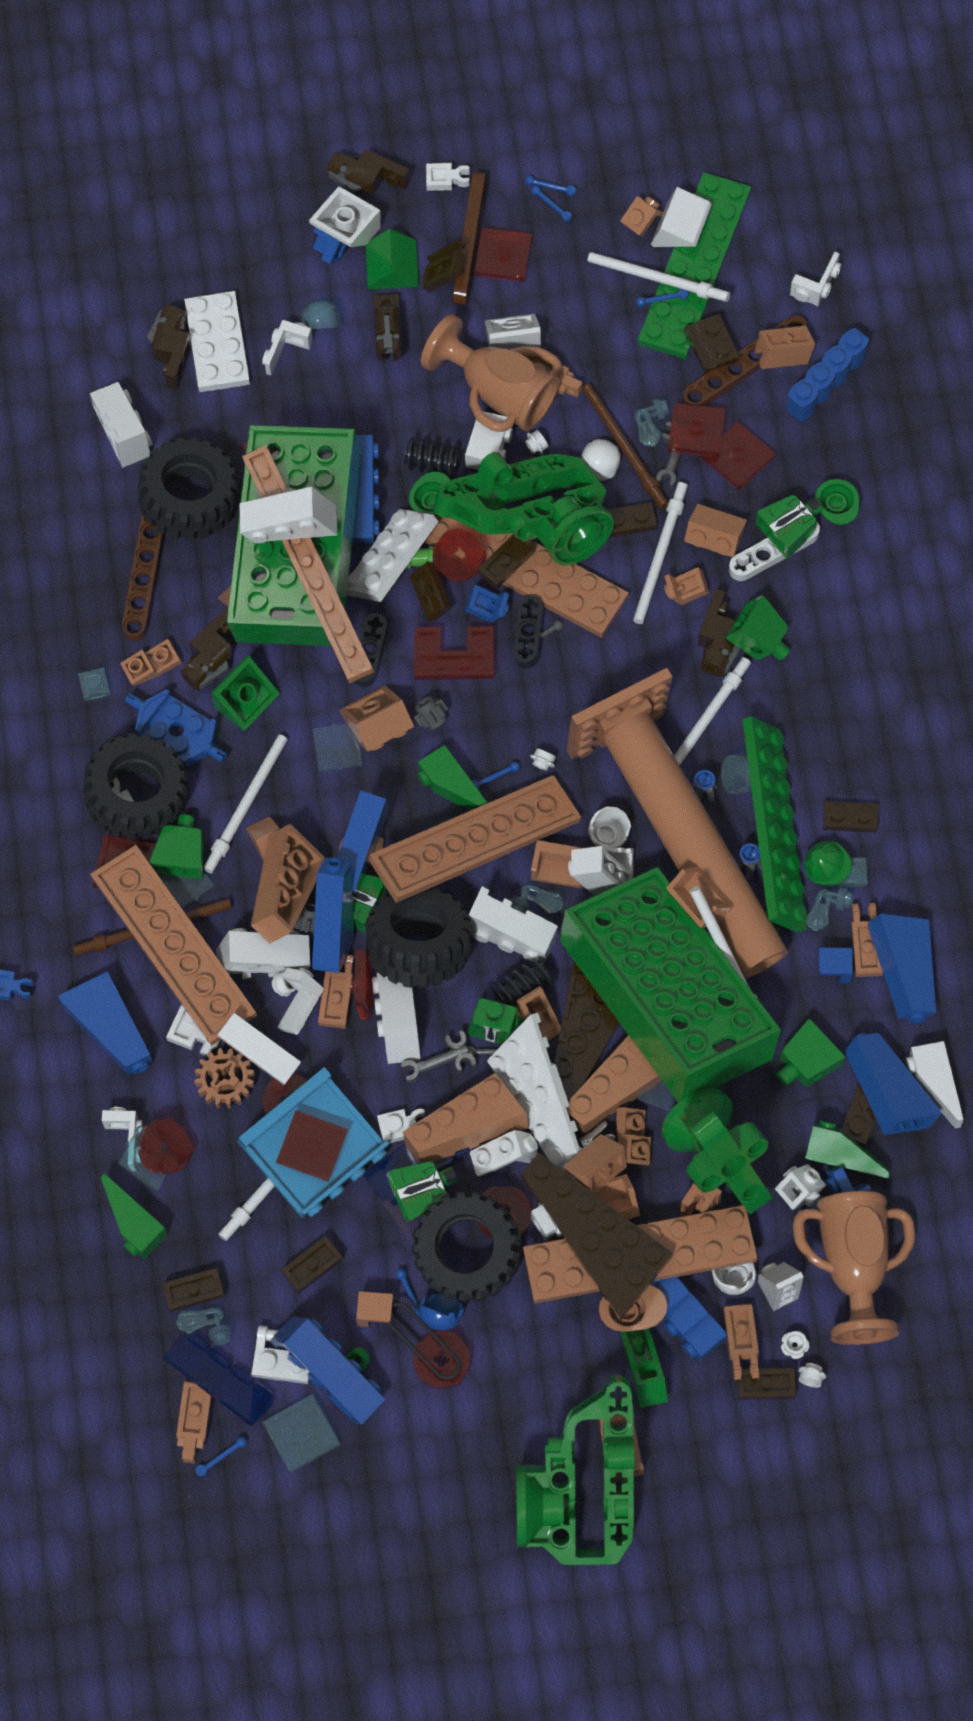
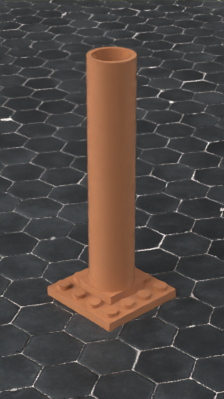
[566,668,788,979]

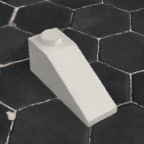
[906,1041,963,1129]
[758,1262,803,1311]

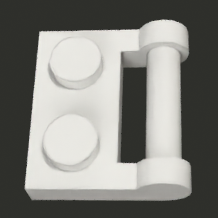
[251,1325,309,1384]

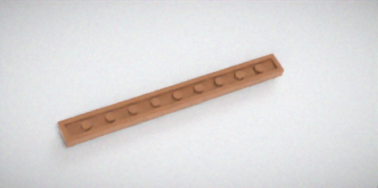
[242,446,374,684]

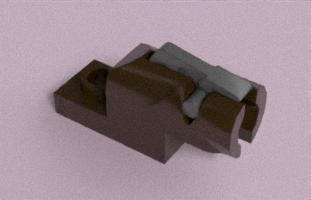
[327,149,410,194]
[373,294,402,362]
[147,305,191,389]
[698,589,741,677]
[180,607,233,691]

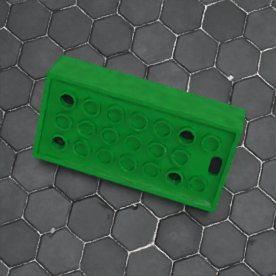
[227,425,362,646]
[560,867,781,1103]

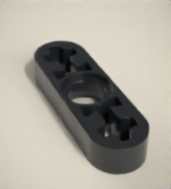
[513,595,544,669]
[354,613,388,687]

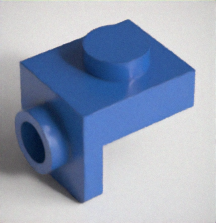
[464,585,509,623]
[825,1166,871,1194]

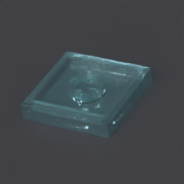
[262,1394,340,1473]

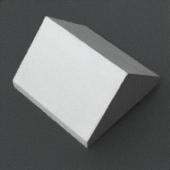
[651,187,712,247]
[485,314,541,350]

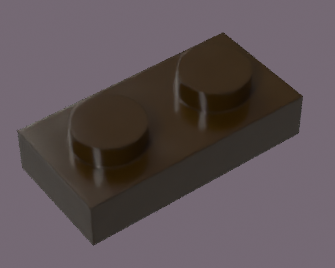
[608,502,657,538]
[478,534,533,589]
[410,562,452,622]
[823,801,878,833]
[841,1085,876,1147]
[281,1236,343,1294]
[162,1268,225,1312]
[737,1368,796,1400]

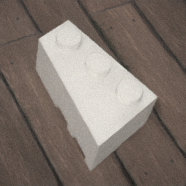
[90,382,152,468]
[240,486,337,543]
[568,846,634,896]
[469,886,558,963]
[216,928,310,979]
[372,973,421,1064]

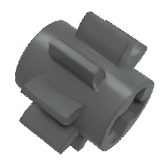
[414,696,448,729]
[295,903,315,937]

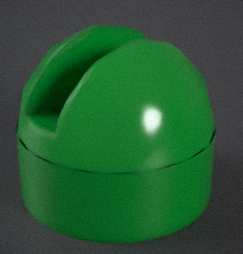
[346,1347,370,1372]

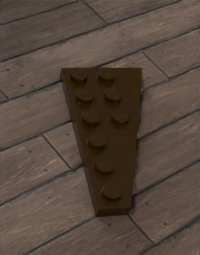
[554,961,620,1101]
[521,1153,673,1321]

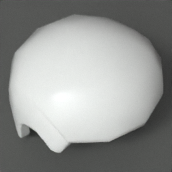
[581,439,621,481]
[588,806,631,848]
[712,1263,756,1295]

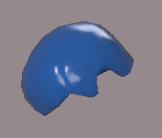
[418,1293,465,1331]

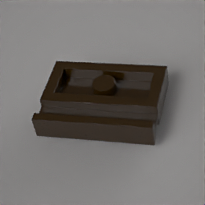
[422,240,466,292]
[684,314,739,373]

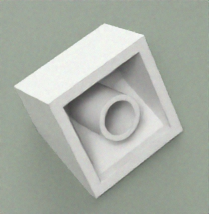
[309,187,380,247]

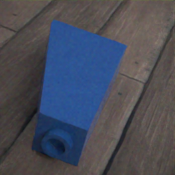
[337,791,391,895]
[312,858,354,973]
[868,914,936,1024]
[58,971,153,1075]
[844,1033,941,1135]

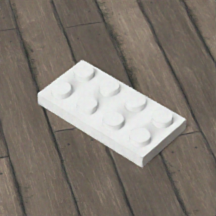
[185,291,250,392]
[347,509,438,602]

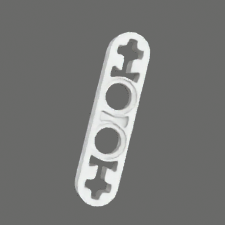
[729,522,820,581]

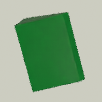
[366,229,419,290]
[211,656,280,731]

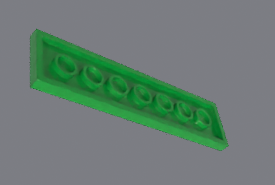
[638,172,751,359]
[743,716,807,933]

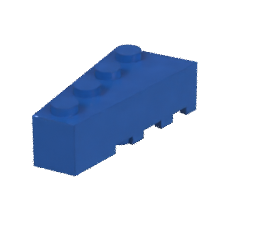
[352,435,379,543]
[269,1316,385,1425]

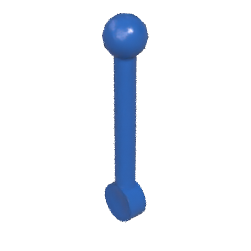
[525,176,576,197]
[531,185,572,222]
[636,289,689,307]
[472,762,520,790]
[396,1269,420,1322]
[196,1436,247,1477]

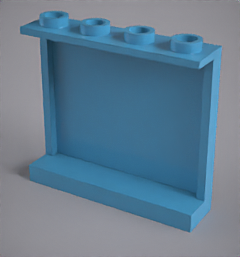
[237,1067,389,1218]

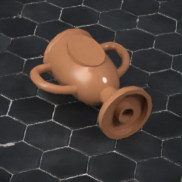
[420,313,562,432]
[793,1191,915,1345]

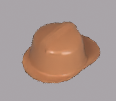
[599,1286,668,1332]

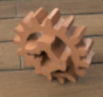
[194,1048,255,1109]

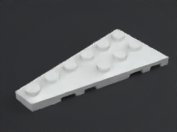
[487,1013,584,1181]

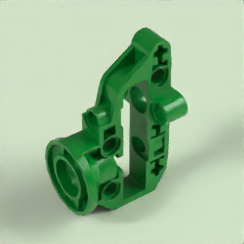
[433,452,614,566]
[661,1088,772,1215]
[516,1375,634,1565]

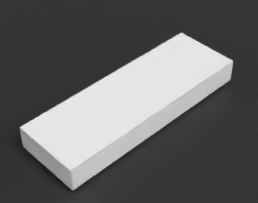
[217,1013,301,1085]

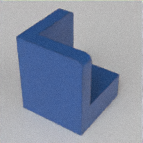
[313,227,347,264]
[818,948,852,983]

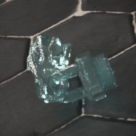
[635,398,669,446]
[510,885,564,914]
[806,888,853,931]
[176,1308,232,1345]

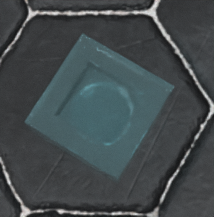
[78,667,111,701]
[839,858,867,887]

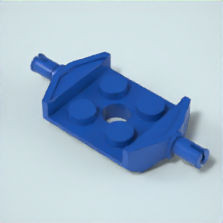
[125,689,228,766]

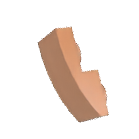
[120,639,183,686]
[616,1107,651,1165]

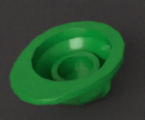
[409,472,450,517]
[815,479,859,525]
[804,841,852,885]

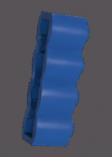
[786,328,869,422]
[650,1277,727,1361]

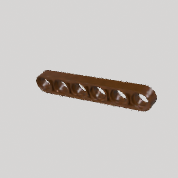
[453,172,486,305]
[683,316,807,411]
[122,514,164,641]

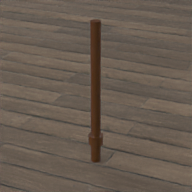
[582,384,668,509]
[72,898,232,956]

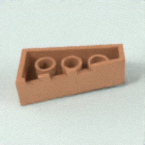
[251,824,325,944]
[566,1035,662,1135]
[403,1073,529,1164]

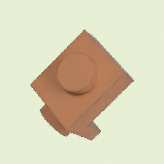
[620,196,663,236]
[664,567,709,606]

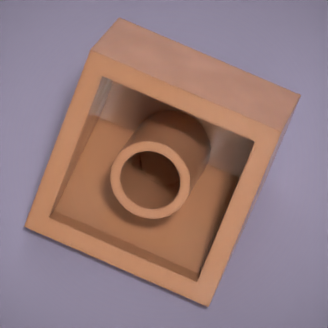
[339,686,414,752]

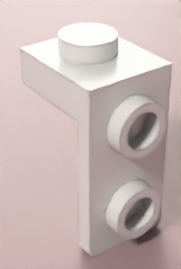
[790,252,842,306]
[262,320,313,376]
[278,967,324,1035]
[102,1107,143,1172]
[470,1130,538,1177]

